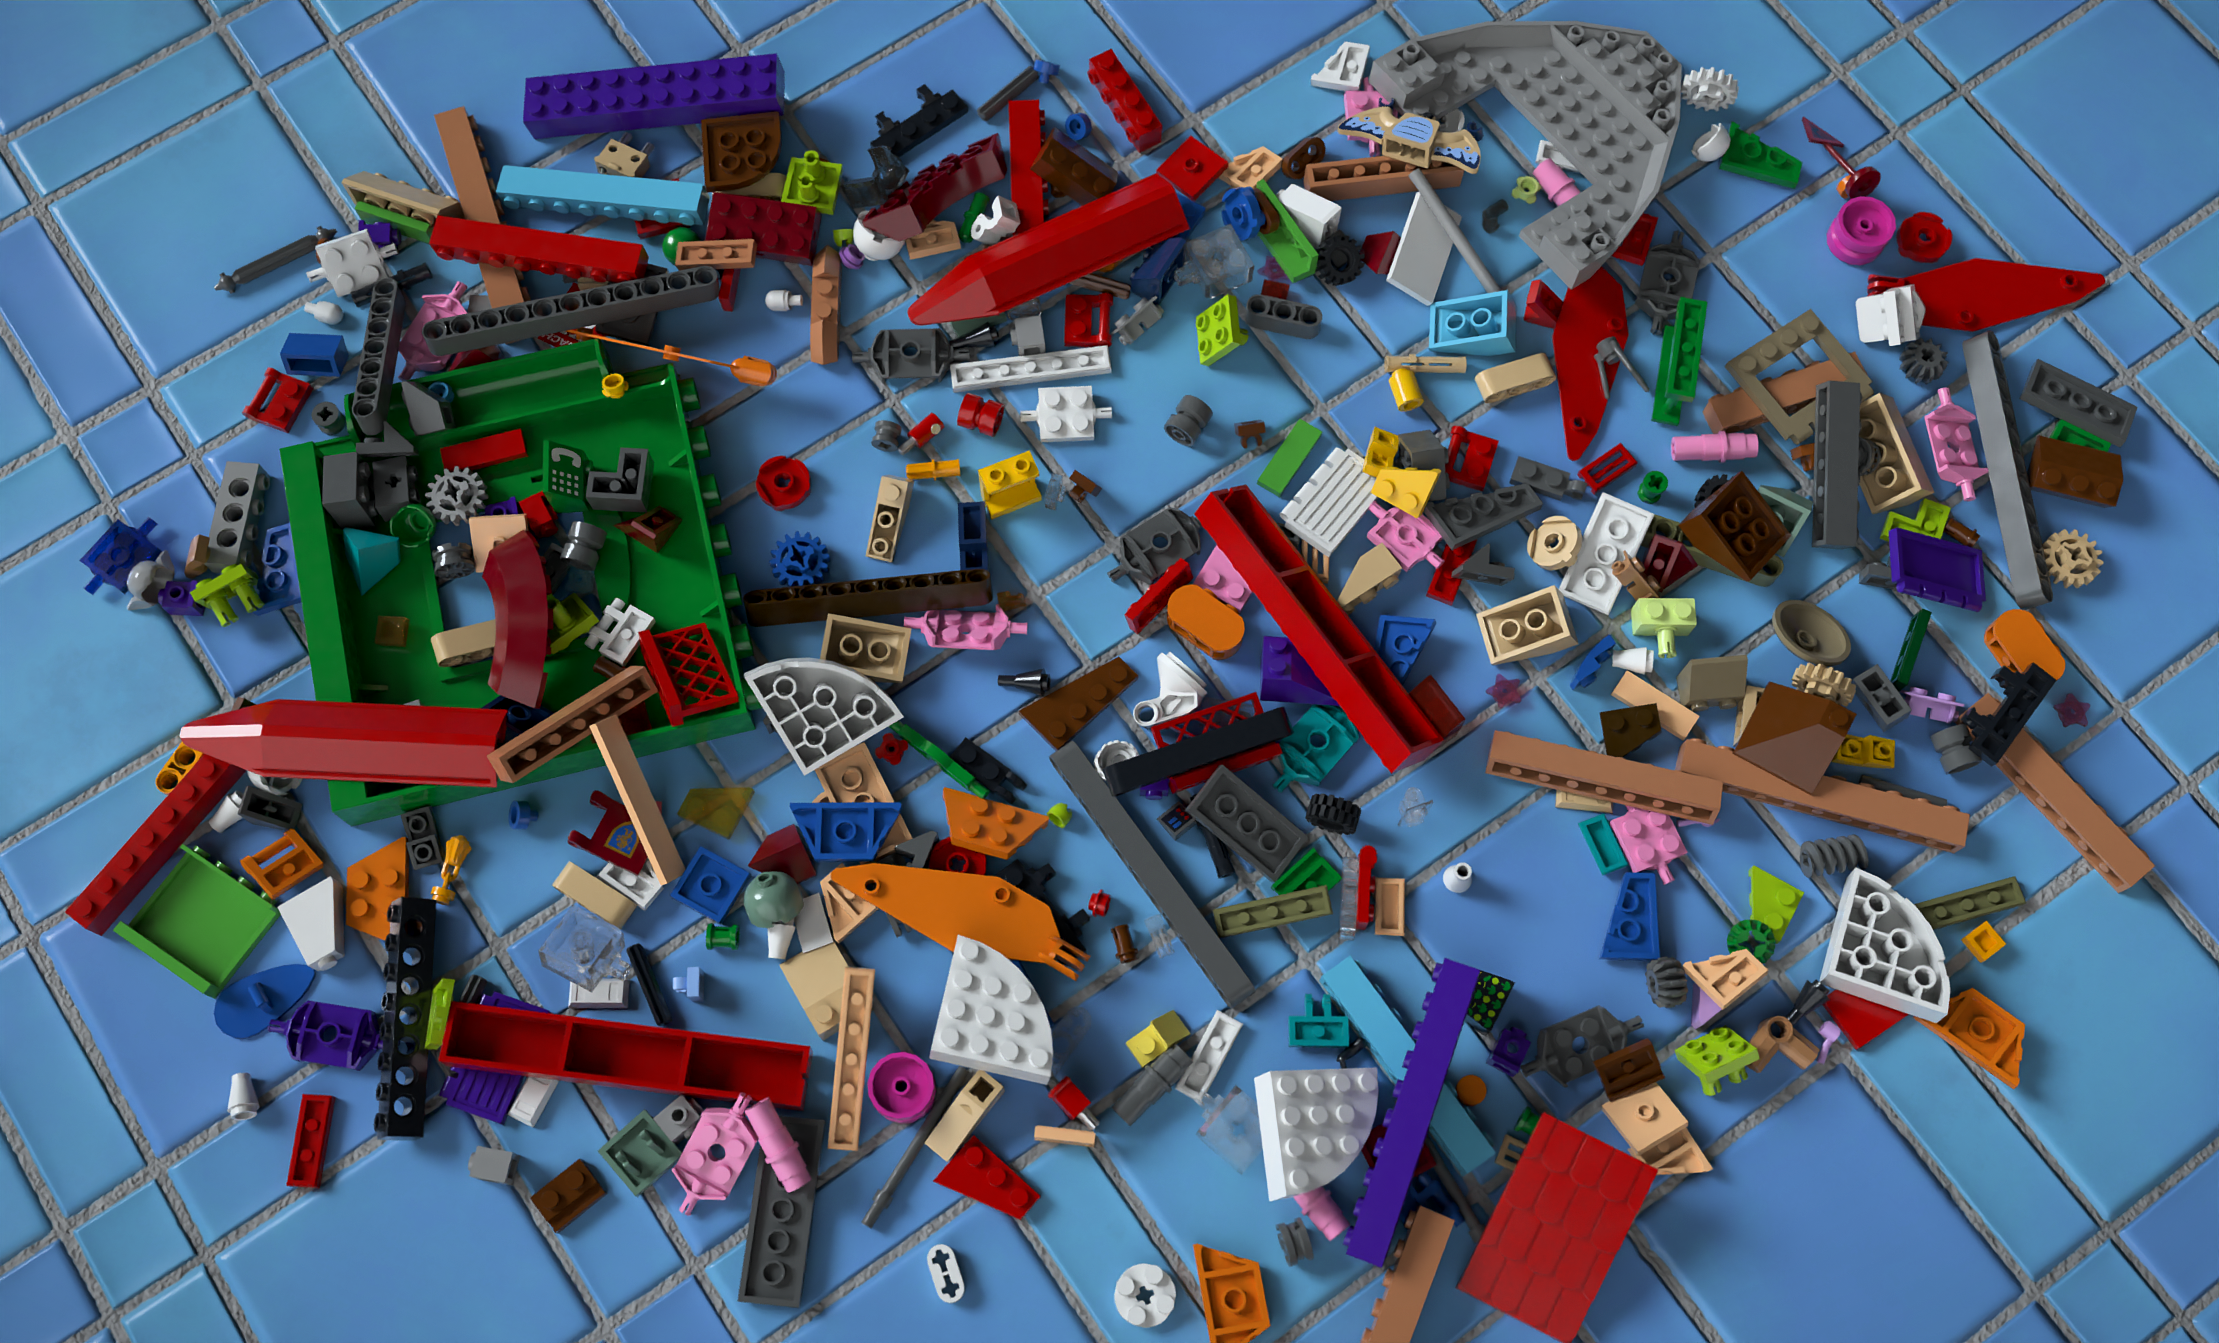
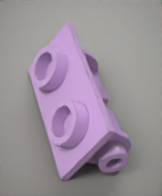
[1900,687,1965,724]

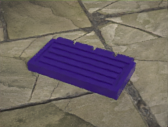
[1888,527,1986,612]
[438,991,551,1125]

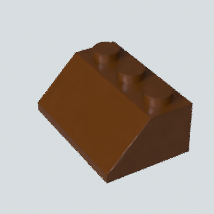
[1030,127,1118,206]
[2027,435,2124,508]

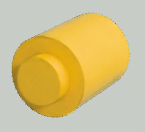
[1389,368,1424,412]

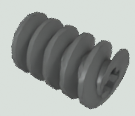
[1799,834,1868,878]

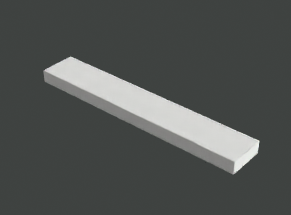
[950,345,1112,393]

